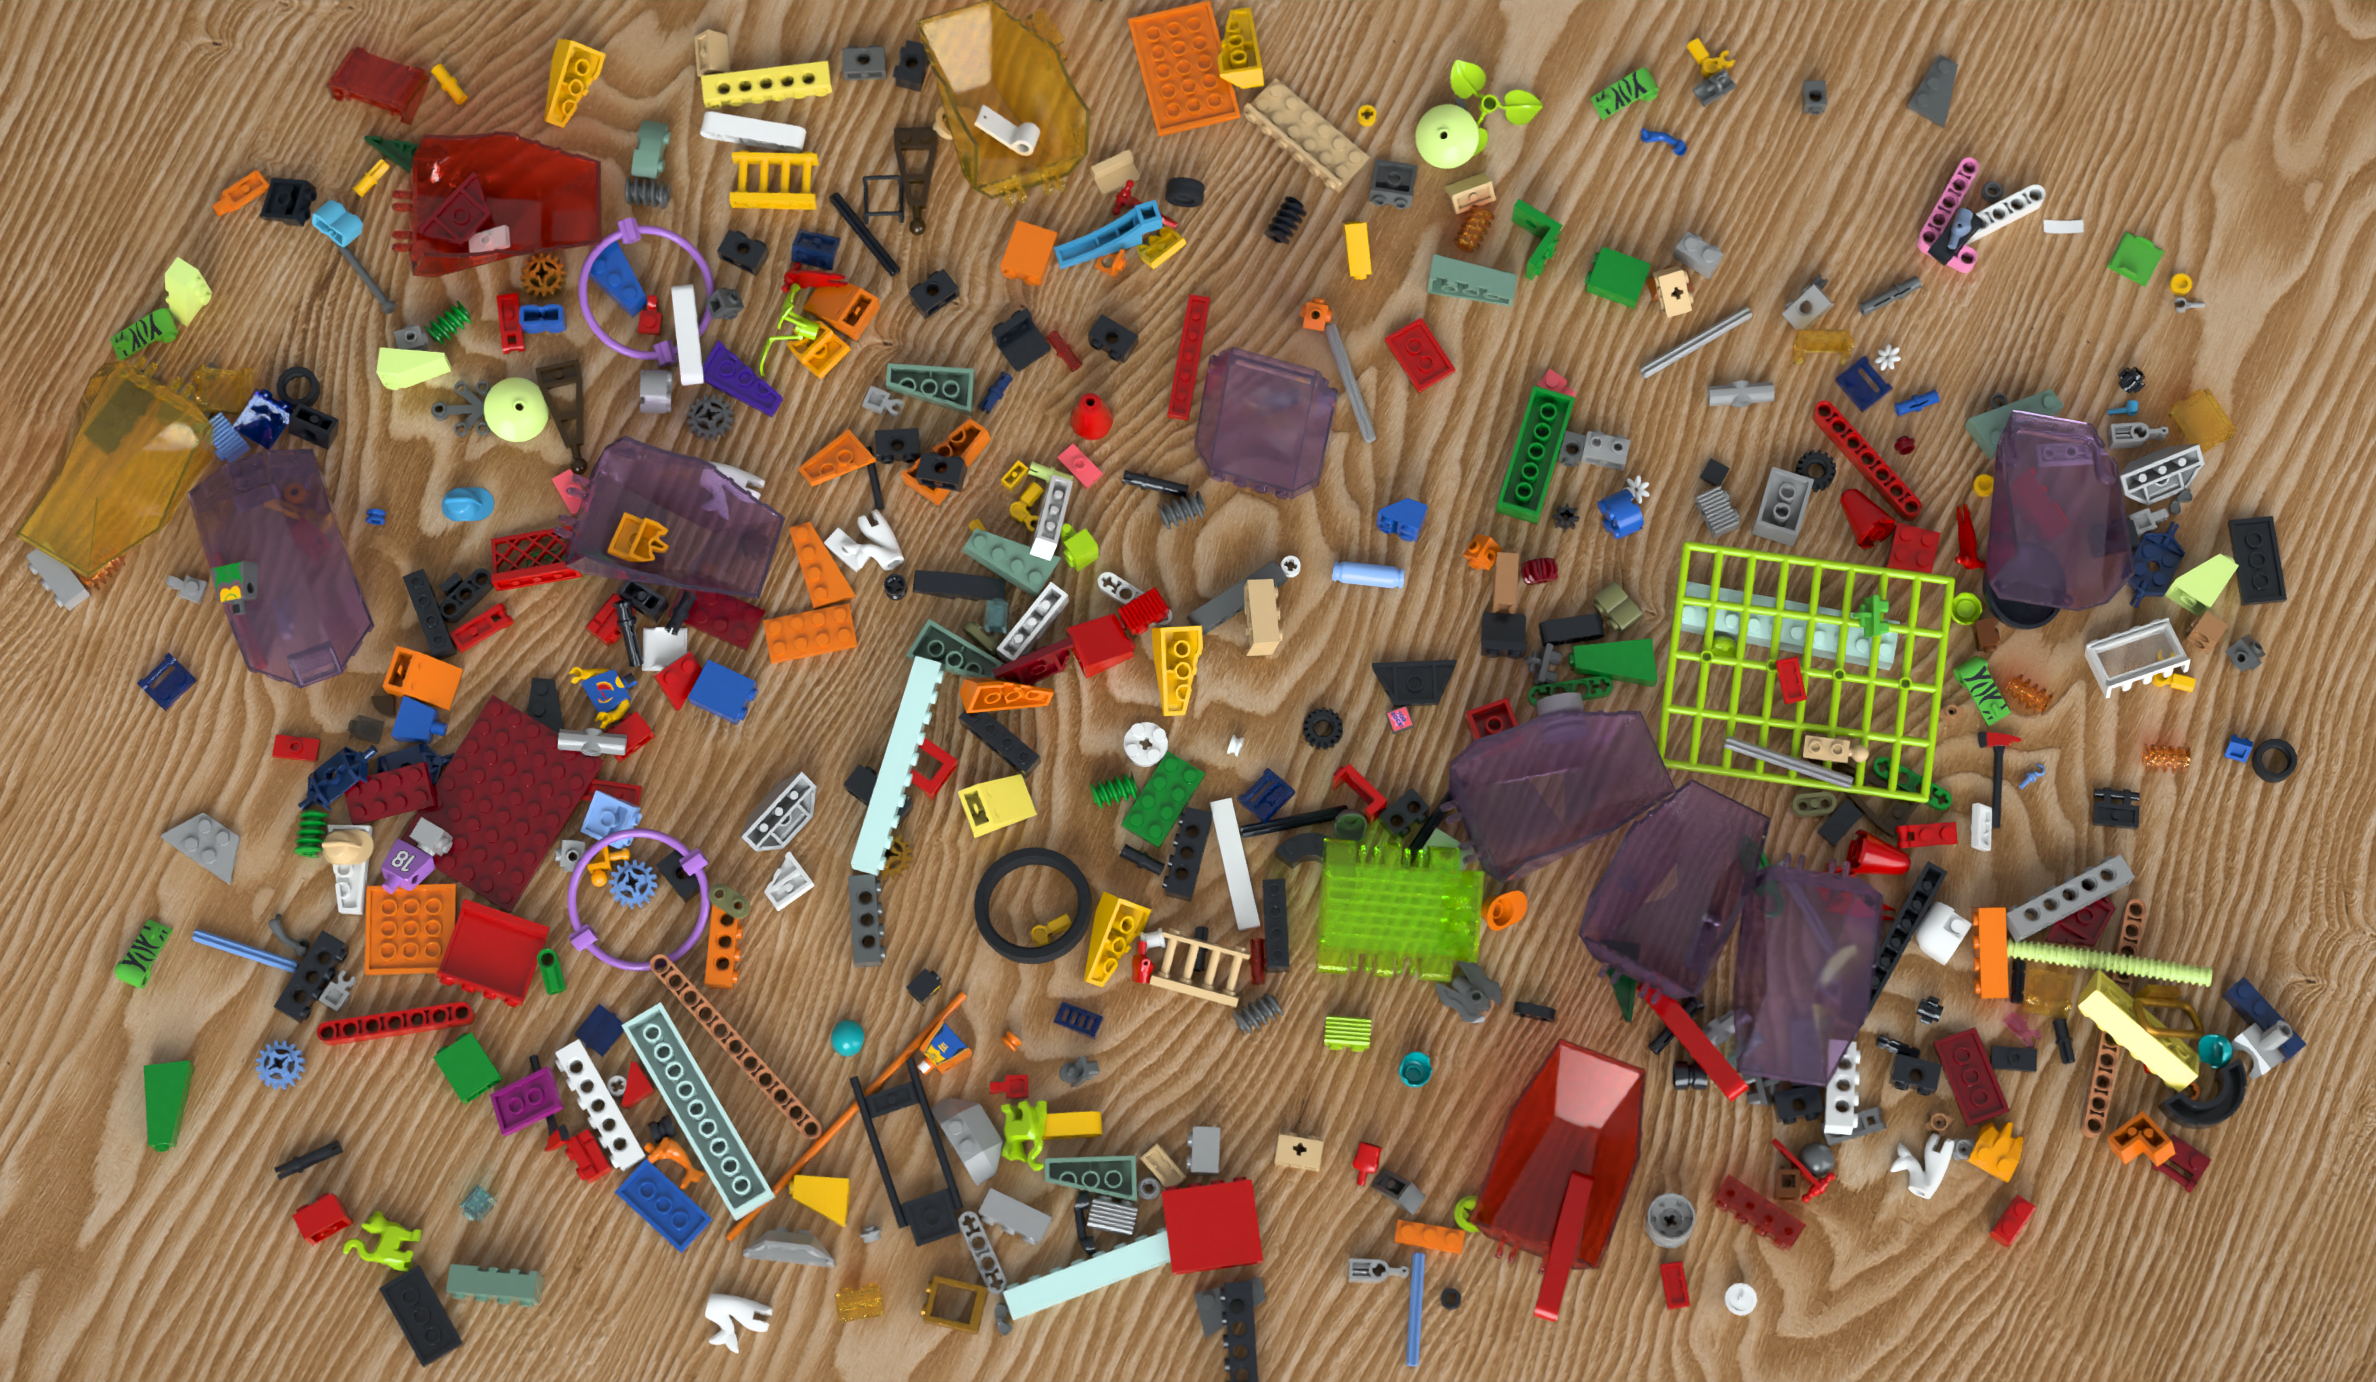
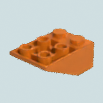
[803,279,880,341]
[382,646,464,711]

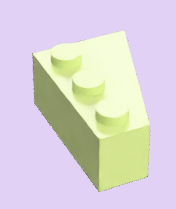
[165,257,212,326]

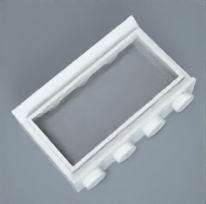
[2084,618,2191,698]

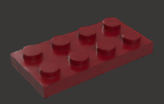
[667,577,766,651]
[344,762,437,825]
[1932,1027,2010,1127]

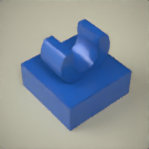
[2224,734,2253,763]

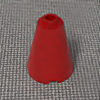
[1070,393,1113,440]
[1840,488,1896,549]
[1846,829,1911,875]

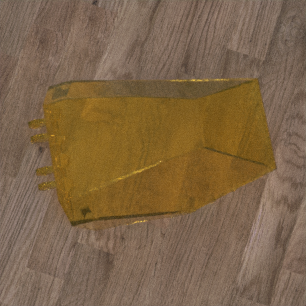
[916,0,1090,207]
[15,355,213,578]

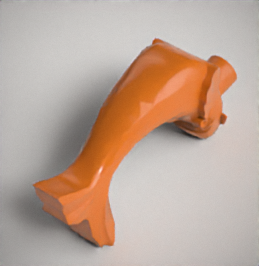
[643,1137,706,1189]

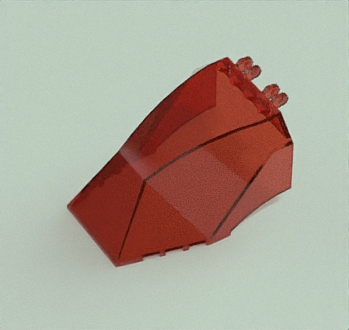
[392,131,602,278]
[1469,1038,1646,1275]

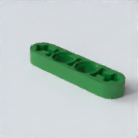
[1528,676,1613,707]
[1872,757,1952,811]

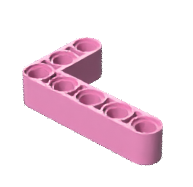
[1917,158,1979,273]

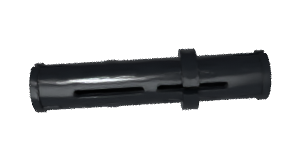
[1122,470,1189,499]
[274,1139,343,1180]

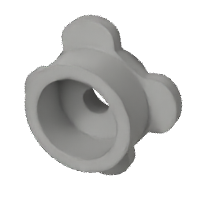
[1952,1138,1975,1161]
[859,1225,882,1243]

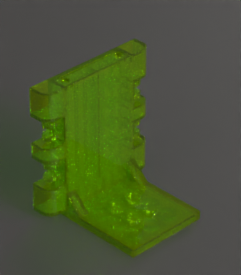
[1315,838,1484,982]

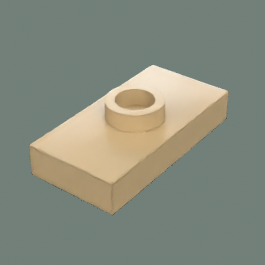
[1140,1143,1187,1188]

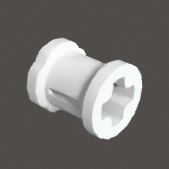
[1139,928,1166,951]

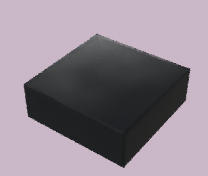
[1700,458,1730,487]
[439,572,463,597]

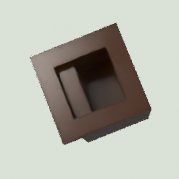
[1971,617,2000,653]
[1774,1166,1800,1200]

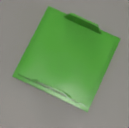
[2107,232,2164,287]

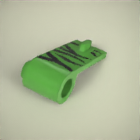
[1590,67,1659,120]
[110,308,178,361]
[1953,656,2011,726]
[114,919,173,989]

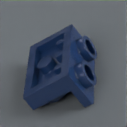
[791,229,841,270]

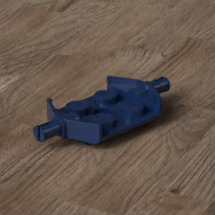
[2123,522,2185,608]
[374,743,455,786]
[298,745,378,811]

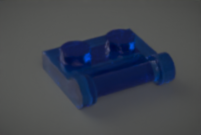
[1835,356,1893,413]
[137,652,197,711]
[1236,768,1295,824]

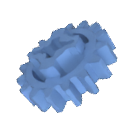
[609,860,658,909]
[255,1040,306,1090]

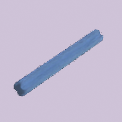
[192,929,299,973]
[1406,1252,1425,1366]

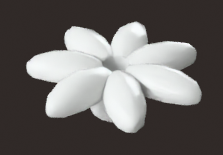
[1875,344,1901,370]
[1623,475,1650,504]

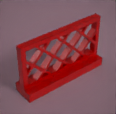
[491,524,582,592]

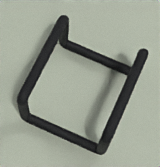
[862,175,904,224]

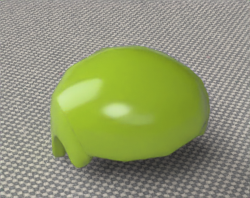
[1951,592,1982,625]
[1711,636,1737,665]

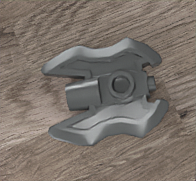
[1435,959,1502,1023]

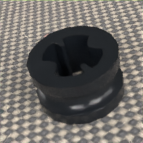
[1441,1288,1461,1310]

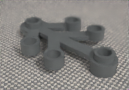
[431,380,516,437]

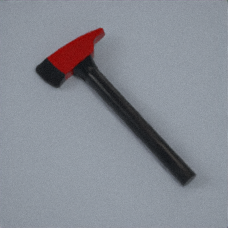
[1978,732,2021,829]
[529,1055,570,1152]

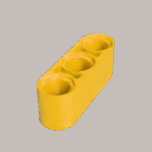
[1043,1111,1103,1140]

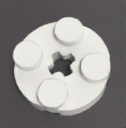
[1124,722,1168,767]

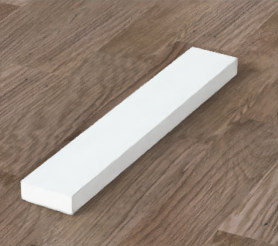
[1210,798,1260,931]

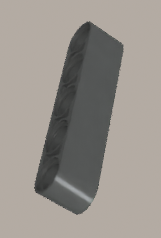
[1187,561,1288,636]

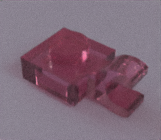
[2003,1012,2043,1048]

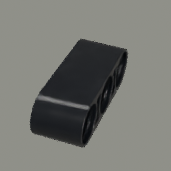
[1927,207,1984,266]
[439,568,494,624]
[1538,613,1605,647]

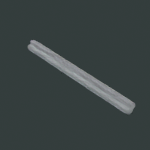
[1639,307,1752,378]
[1325,324,1376,443]
[1724,736,1853,788]

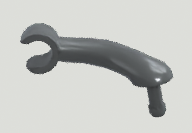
[268,914,309,956]

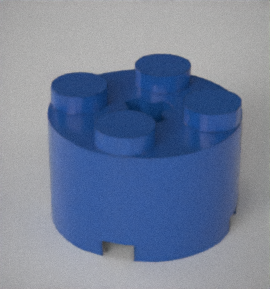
[1597,489,1644,540]

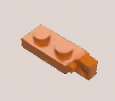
[212,169,270,217]

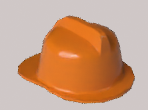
[1478,890,1528,931]

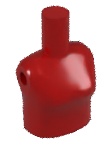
[1132,941,1155,983]
[1352,1141,1382,1186]

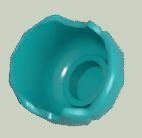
[831,1019,865,1057]
[2198,1034,2232,1068]
[1398,1051,1433,1088]

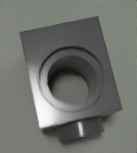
[1801,80,1827,115]
[1558,431,1587,467]

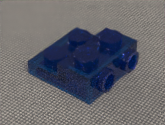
[232,388,293,450]

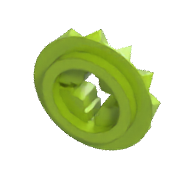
[1454,1196,1491,1233]

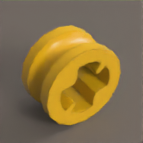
[1357,105,1377,127]

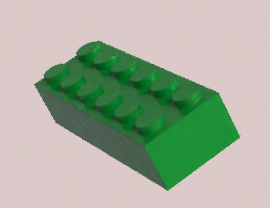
[1496,386,1575,524]

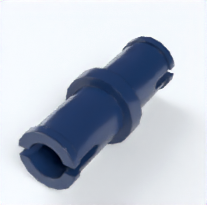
[978,371,1013,414]

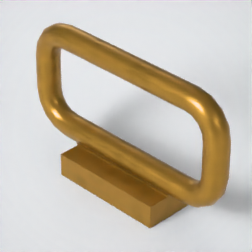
[2132,984,2204,1039]

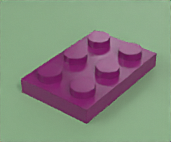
[490,1066,564,1137]

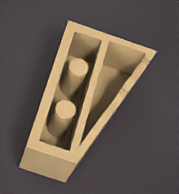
[1244,579,1283,656]

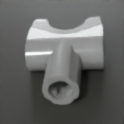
[2231,1020,2293,1080]

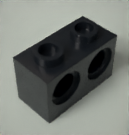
[1378,788,1430,840]

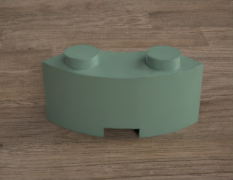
[631,120,671,179]

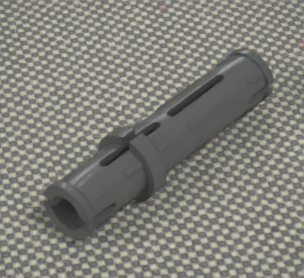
[1858,275,1922,316]

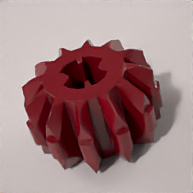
[1521,557,1558,585]

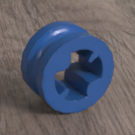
[366,509,386,525]

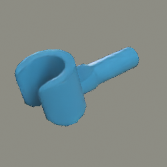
[2107,400,2138,416]

